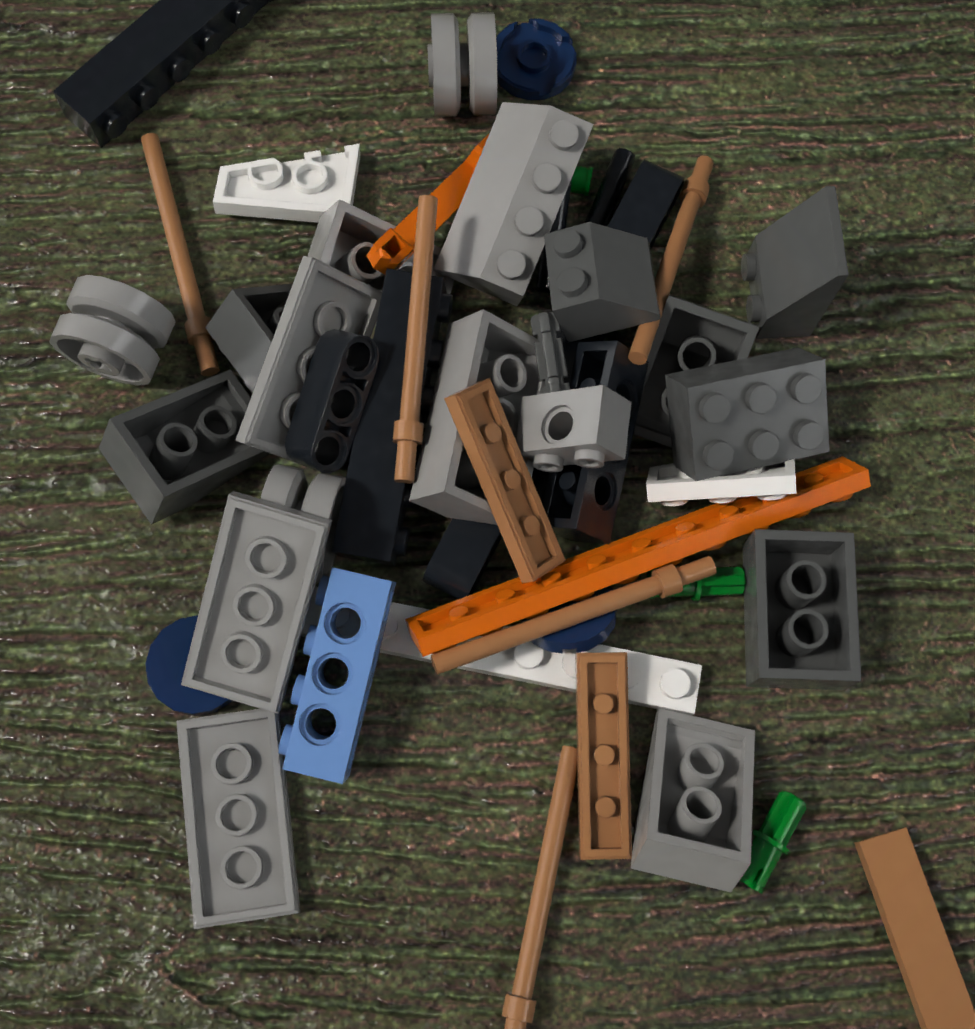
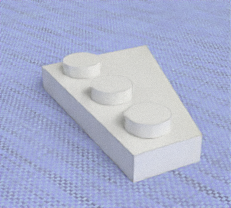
[213,144,361,223]
[646,459,797,506]

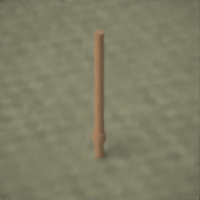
[141,133,220,376]
[628,156,714,365]
[393,195,438,484]
[430,556,716,675]
[501,746,577,1029]

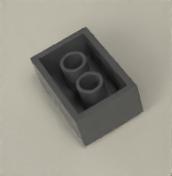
[665,347,830,481]
[743,529,861,690]

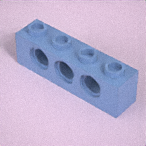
[278,567,396,784]

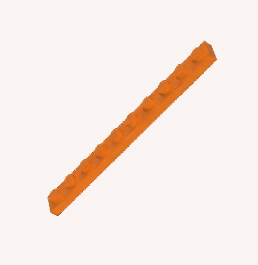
[405,456,871,657]

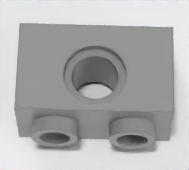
[516,385,631,472]

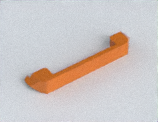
[366,134,489,275]

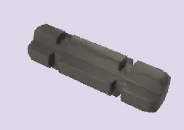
[530,312,570,394]

